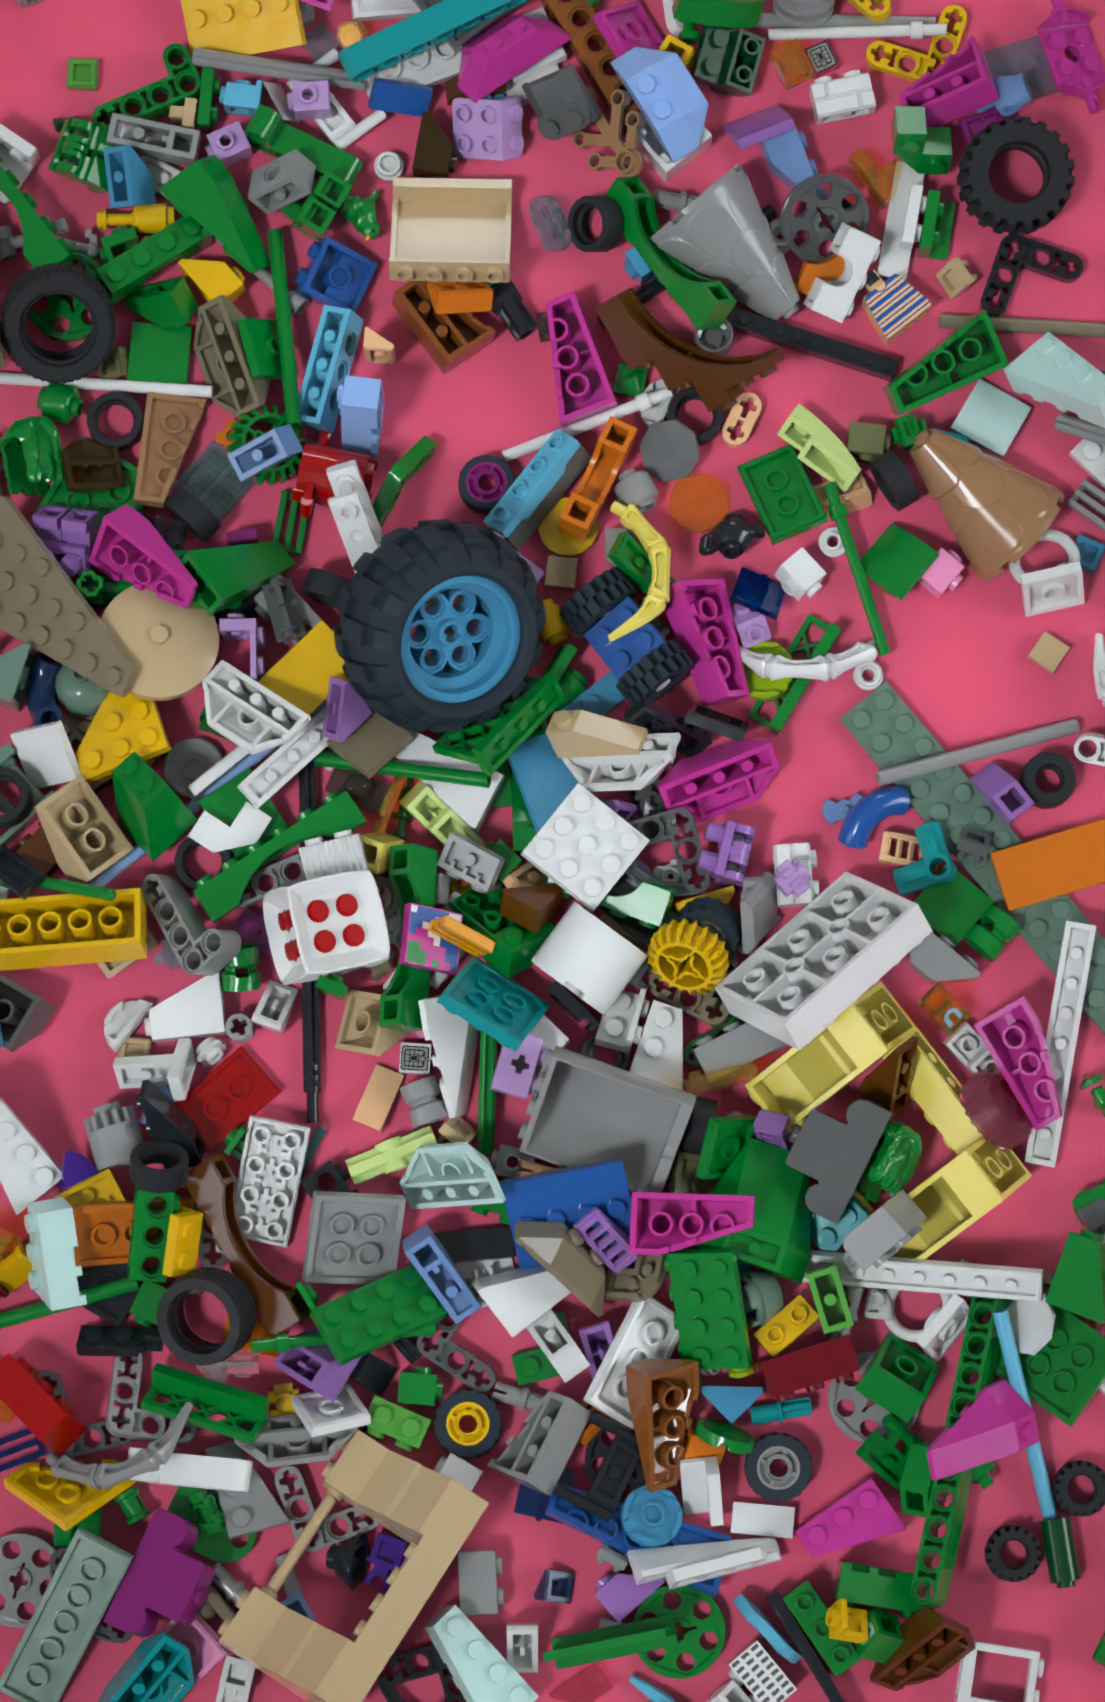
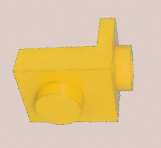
[825,1598,868,1644]

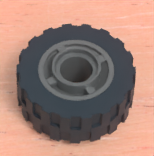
[676,897,742,959]

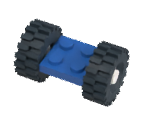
[559,567,695,706]

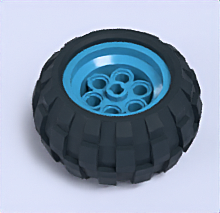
[334,519,546,733]

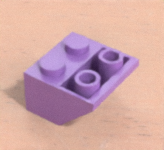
[273,1327,362,1402]

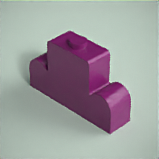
[103,1506,216,1638]

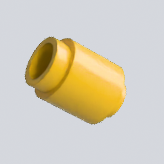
[539,599,570,646]

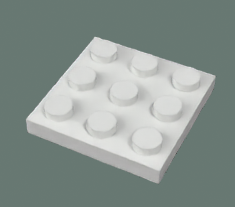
[521,783,650,912]

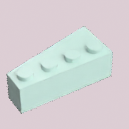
[1003,332,1105,428]

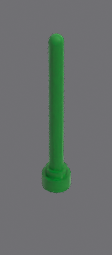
[0,876,117,901]

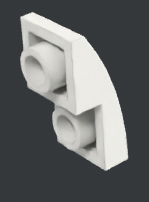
[942,1021,1003,1089]

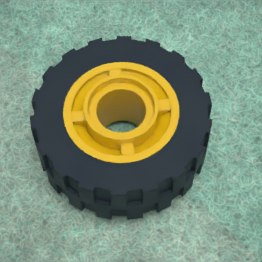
[434,1390,502,1459]

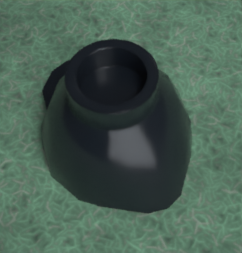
[326,1532,370,1590]

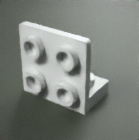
[0,124,41,205]

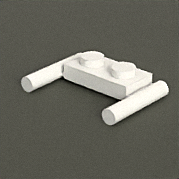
[286,48,387,150]

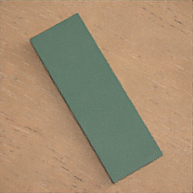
[0,1526,134,1702]

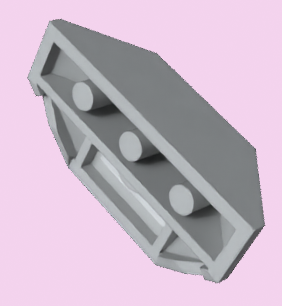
[234,1413,358,1468]

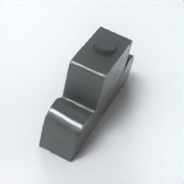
[786,1098,893,1225]

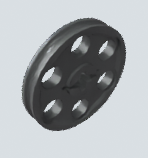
[780,174,869,262]

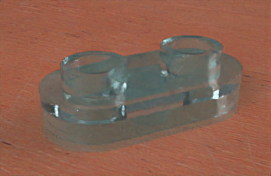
[530,195,571,252]

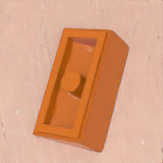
[427,281,494,315]

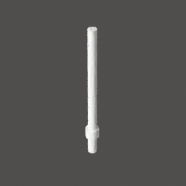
[768,21,947,41]
[502,387,673,462]

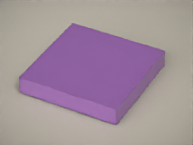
[723,104,796,150]

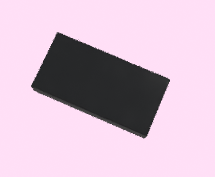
[0,844,46,900]

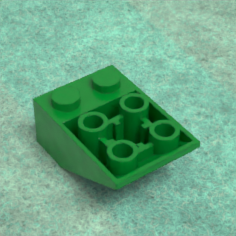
[449,884,555,979]

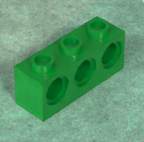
[127,1186,180,1282]
[781,1579,861,1677]

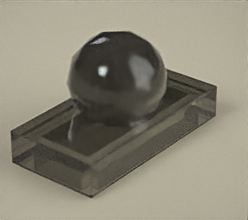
[324,768,392,815]

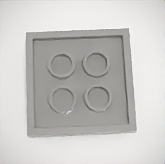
[302,1191,406,1285]

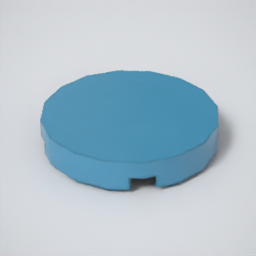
[620,1485,683,1548]

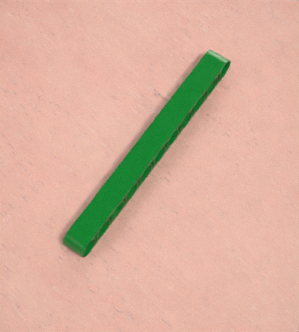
[911,1296,1010,1609]

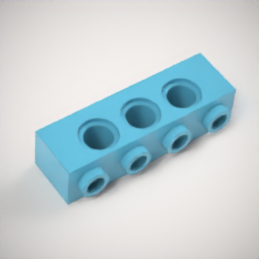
[299,305,364,434]

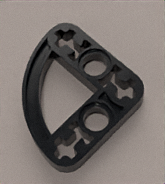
[376,1644,466,1702]

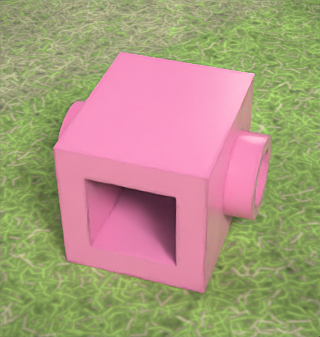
[917,547,965,599]

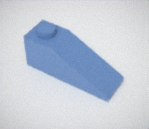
[402,1224,481,1324]

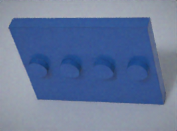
[501,1157,631,1270]

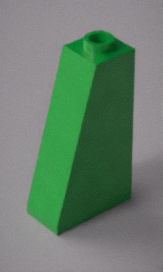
[180,540,296,616]

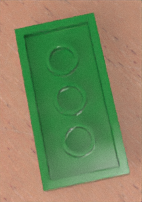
[310,1264,447,1366]

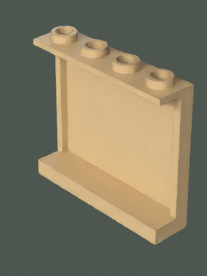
[389,177,512,283]

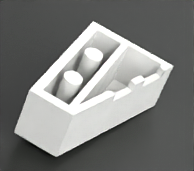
[629,1000,683,1090]

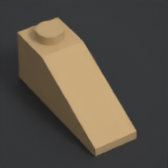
[545,710,648,758]

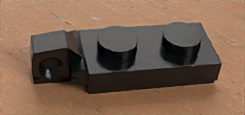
[76,1325,164,1357]

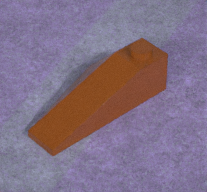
[626,1358,699,1493]

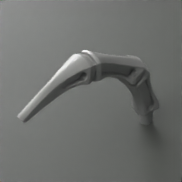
[46,1402,193,1490]

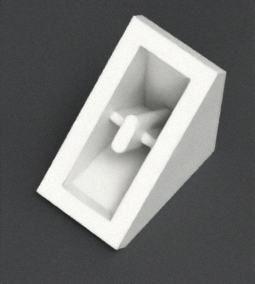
[251,980,299,1034]
[507,1623,538,1673]

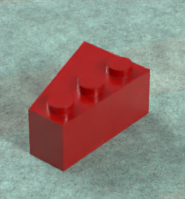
[0,1353,88,1456]

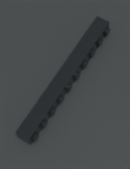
[726,307,899,382]

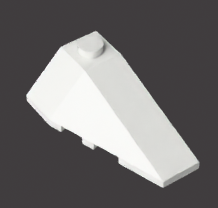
[418,995,479,1119]

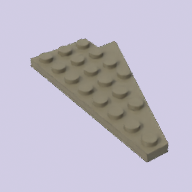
[0,496,138,697]

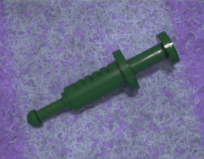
[392,778,413,841]

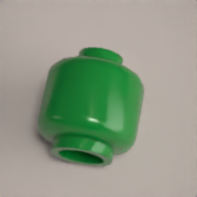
[37,382,84,424]

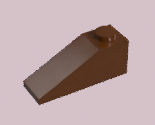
[860,1035,919,1121]

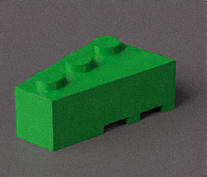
[833,1560,932,1618]

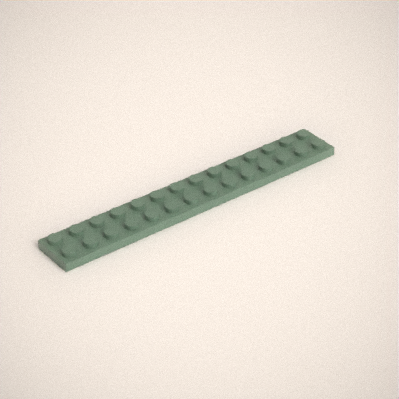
[839,681,1105,1036]

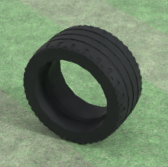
[156,1267,256,1366]

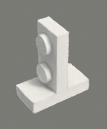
[113,1038,197,1101]

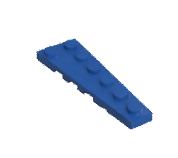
[545,1483,732,1597]

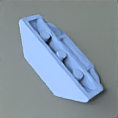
[610,47,709,164]

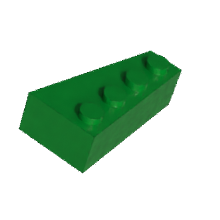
[883,310,1009,415]

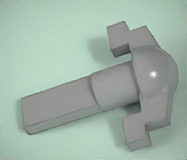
[54,228,99,269]

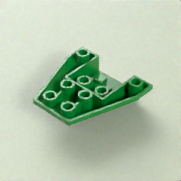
[690,1138,811,1284]

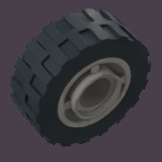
[744,1432,813,1502]

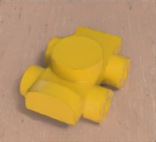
[268,1383,300,1416]

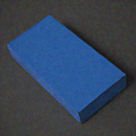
[368,77,433,117]

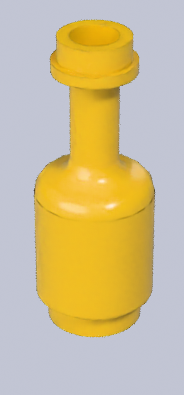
[97,203,176,234]

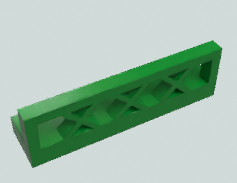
[747,614,841,735]
[141,1363,269,1444]

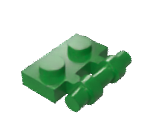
[855,1414,924,1491]

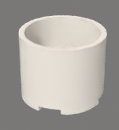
[531,902,648,1015]

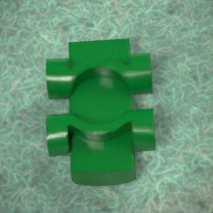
[185,1489,225,1536]

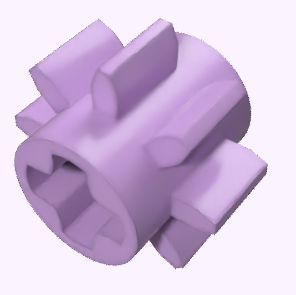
[773,859,811,898]

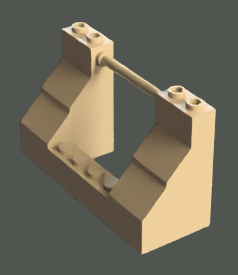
[218,1430,489,1702]

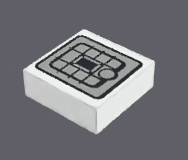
[399,1042,432,1075]

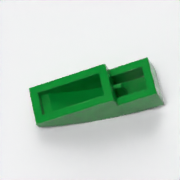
[672,0,765,28]

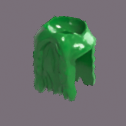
[0,416,66,497]
[855,1121,922,1203]

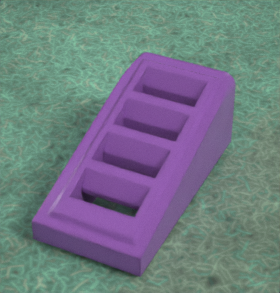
[753,1109,793,1151]
[573,1207,639,1274]

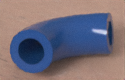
[838,785,910,849]

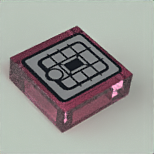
[801,39,841,79]

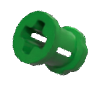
[114,1486,152,1526]

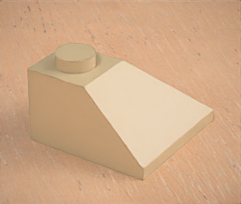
[335,989,408,1057]

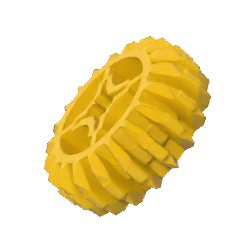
[647,918,730,995]

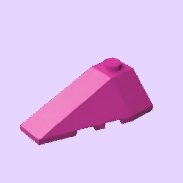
[89,504,198,609]
[629,1192,755,1256]

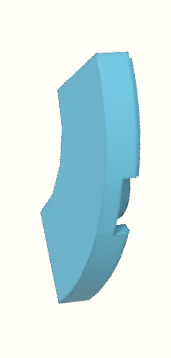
[733,1593,802,1664]

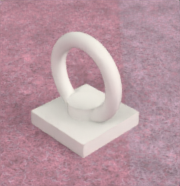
[1008,529,1085,617]
[884,1289,970,1362]

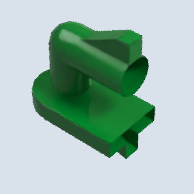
[1078,1073,1105,1117]

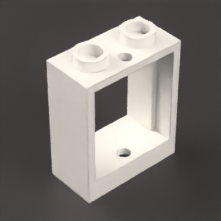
[954,1641,1044,1702]

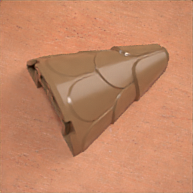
[909,429,1064,582]

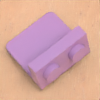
[452,96,524,161]
[219,614,266,682]

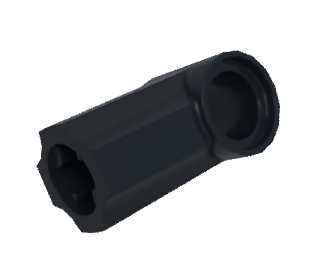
[491,280,538,342]

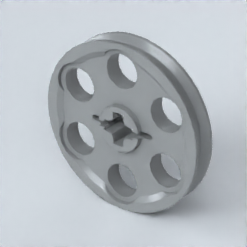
[828,1351,921,1443]
[0,1533,62,1628]

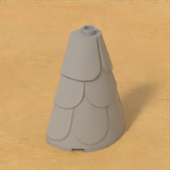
[650,164,800,320]

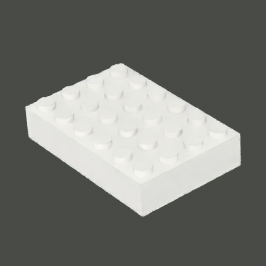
[714,871,932,1050]

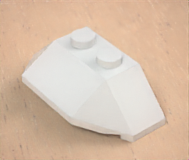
[202,660,311,755]
[561,733,681,792]

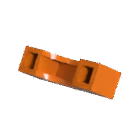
[558,416,637,542]

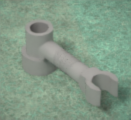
[0,218,70,261]

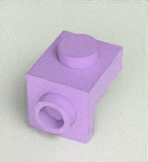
[730,598,771,649]

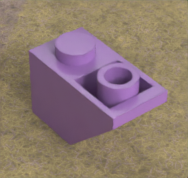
[969,761,1034,826]

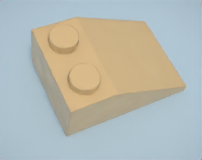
[34,774,134,884]

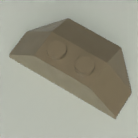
[193,295,271,417]
[514,1221,605,1317]

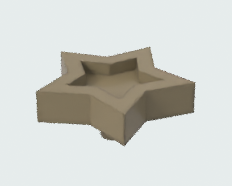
[365,949,396,982]

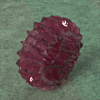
[960,1071,1033,1150]

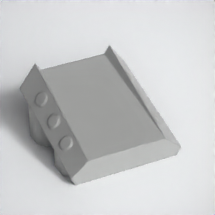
[740,871,782,955]

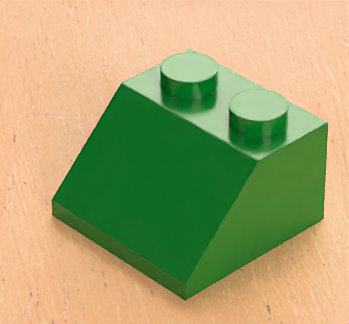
[855,1331,941,1423]

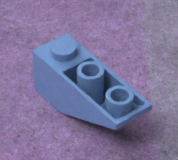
[760,126,827,215]

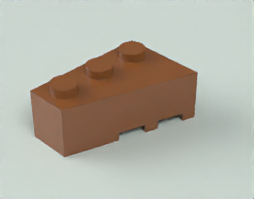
[392,281,496,374]

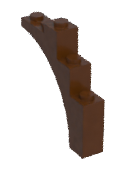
[595,287,784,412]

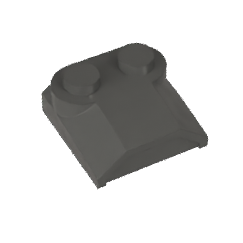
[522,63,602,140]

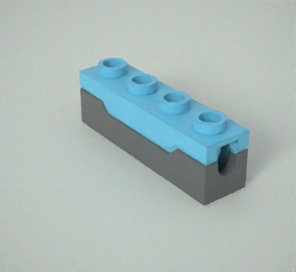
[483,428,592,551]

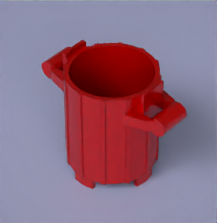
[291,430,378,518]

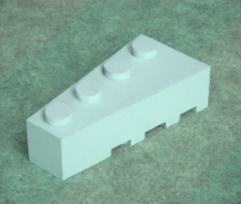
[425,1605,539,1702]

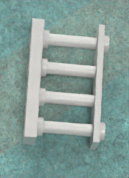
[326,459,384,574]

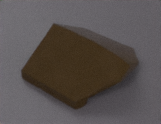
[61,439,125,495]

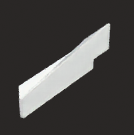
[627,1537,782,1589]

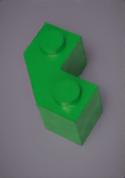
[891,106,952,175]

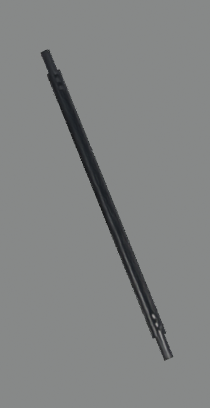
[299,759,322,1123]

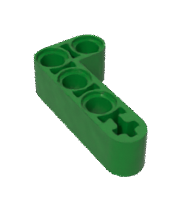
[92,43,201,129]
[245,105,363,186]

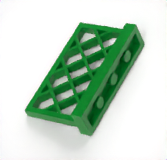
[432,673,565,775]
[542,1614,679,1670]

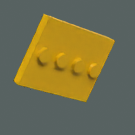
[180,0,307,66]

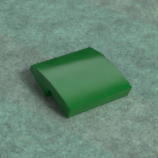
[860,523,939,600]

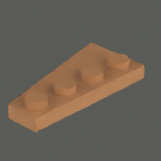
[133,392,207,508]

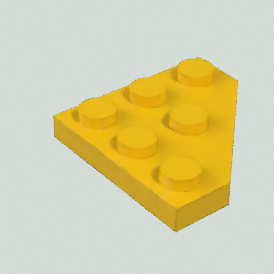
[76,692,171,784]
[4,1459,136,1531]

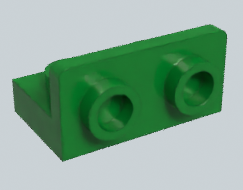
[917,189,955,261]

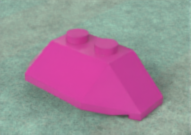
[458,15,571,103]
[657,740,780,822]

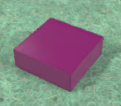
[226,528,259,546]

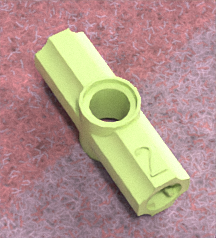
[345,1126,438,1185]

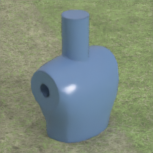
[977,73,1033,116]

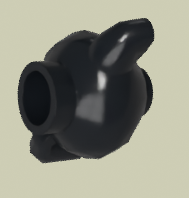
[699,513,765,559]

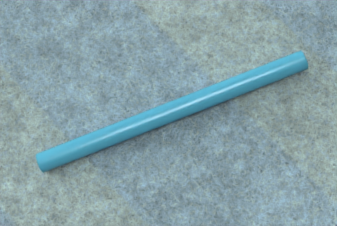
[992,1308,1058,1520]

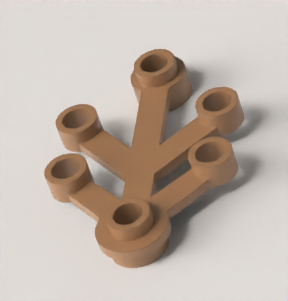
[573,85,646,178]

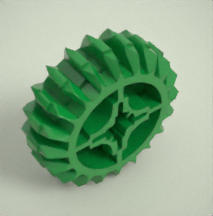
[227,405,307,486]

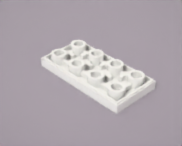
[236,1115,311,1248]

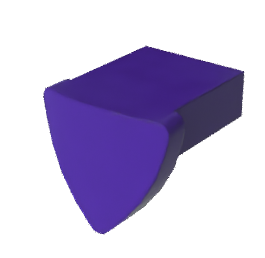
[56,1150,99,1193]

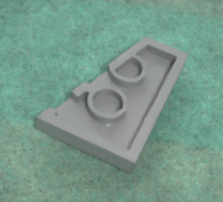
[205,1441,290,1540]

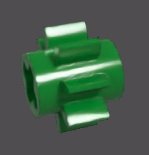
[890,413,928,450]

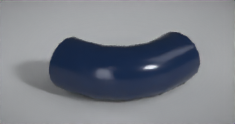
[27,651,63,726]

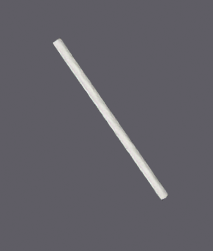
[0,372,213,398]

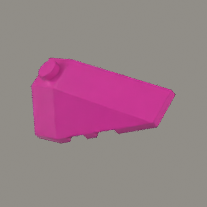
[974,995,1063,1131]
[926,1379,1039,1481]

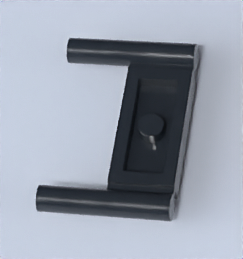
[553,1410,640,1522]

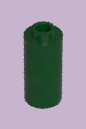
[1040,1516,1081,1589]

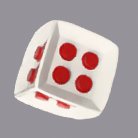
[263,869,390,985]

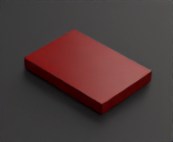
[175,1046,281,1152]

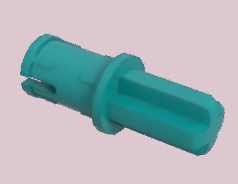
[750,1397,812,1425]

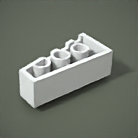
[0,1097,62,1215]

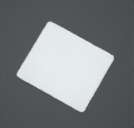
[263,81,301,122]

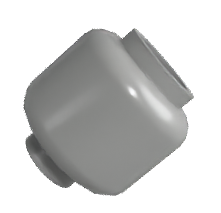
[614,468,659,514]

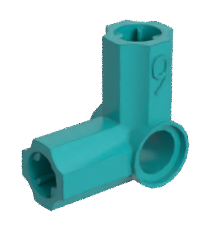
[893,821,957,896]

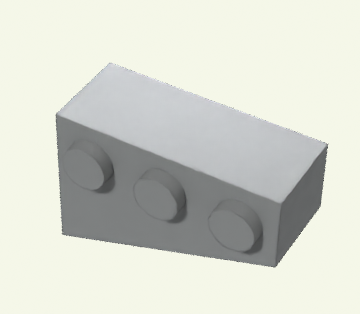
[487,1390,592,1496]

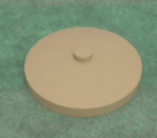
[101,586,219,701]

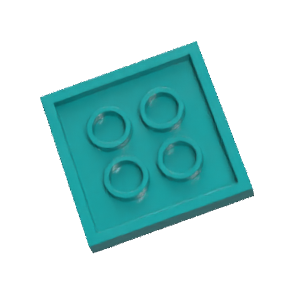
[437,956,550,1052]

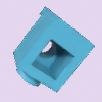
[219,80,265,117]

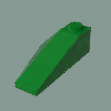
[160,154,271,274]

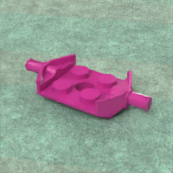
[1036,0,1105,115]

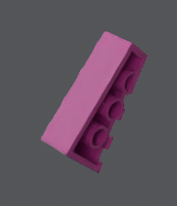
[665,578,749,706]

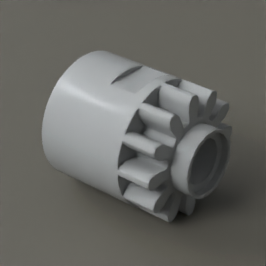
[83,1101,144,1172]

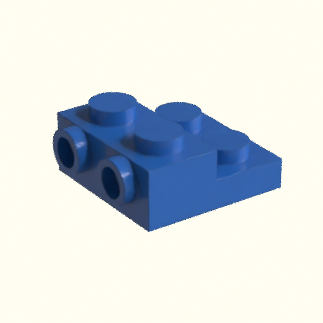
[294,236,378,313]

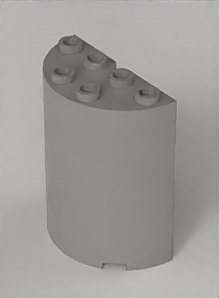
[517,1046,697,1193]

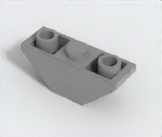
[907,923,981,984]

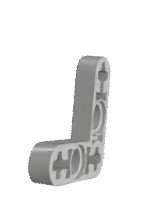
[105,1353,196,1446]
[275,1465,379,1552]

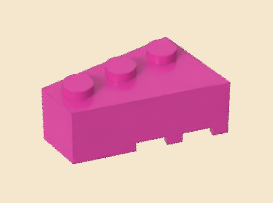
[899,35,999,127]
[793,1477,907,1557]

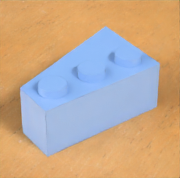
[337,375,385,459]

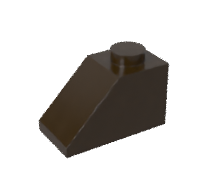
[412,111,458,178]

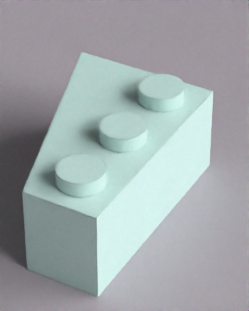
[24,1197,87,1311]

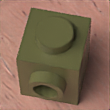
[846,421,891,464]

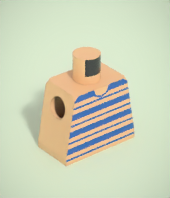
[862,270,932,346]

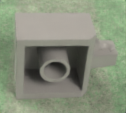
[841,1189,927,1273]

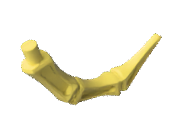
[607,501,671,642]

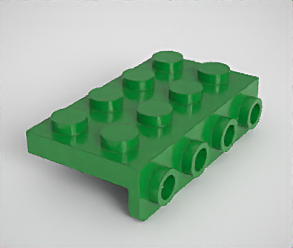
[664,1248,753,1369]

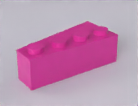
[546,291,619,427]

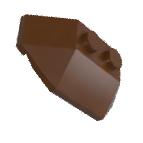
[870,1606,976,1691]

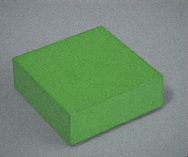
[67,58,99,91]

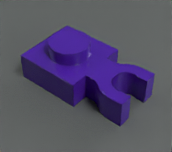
[364,1532,407,1591]

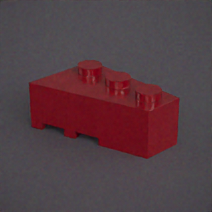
[754,1334,860,1402]

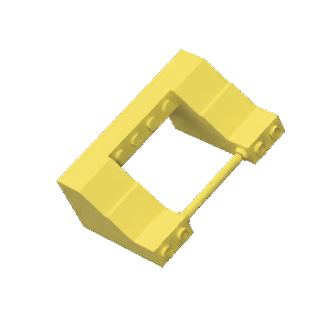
[745,982,1032,1260]

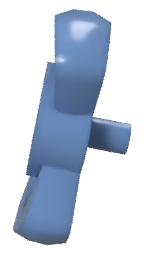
[822,793,863,824]

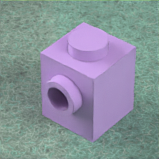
[287,80,331,120]
[204,121,253,168]

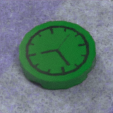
[695,1417,756,1454]

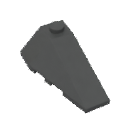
[0,974,56,1052]

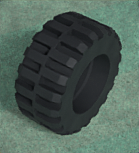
[957,116,1075,235]

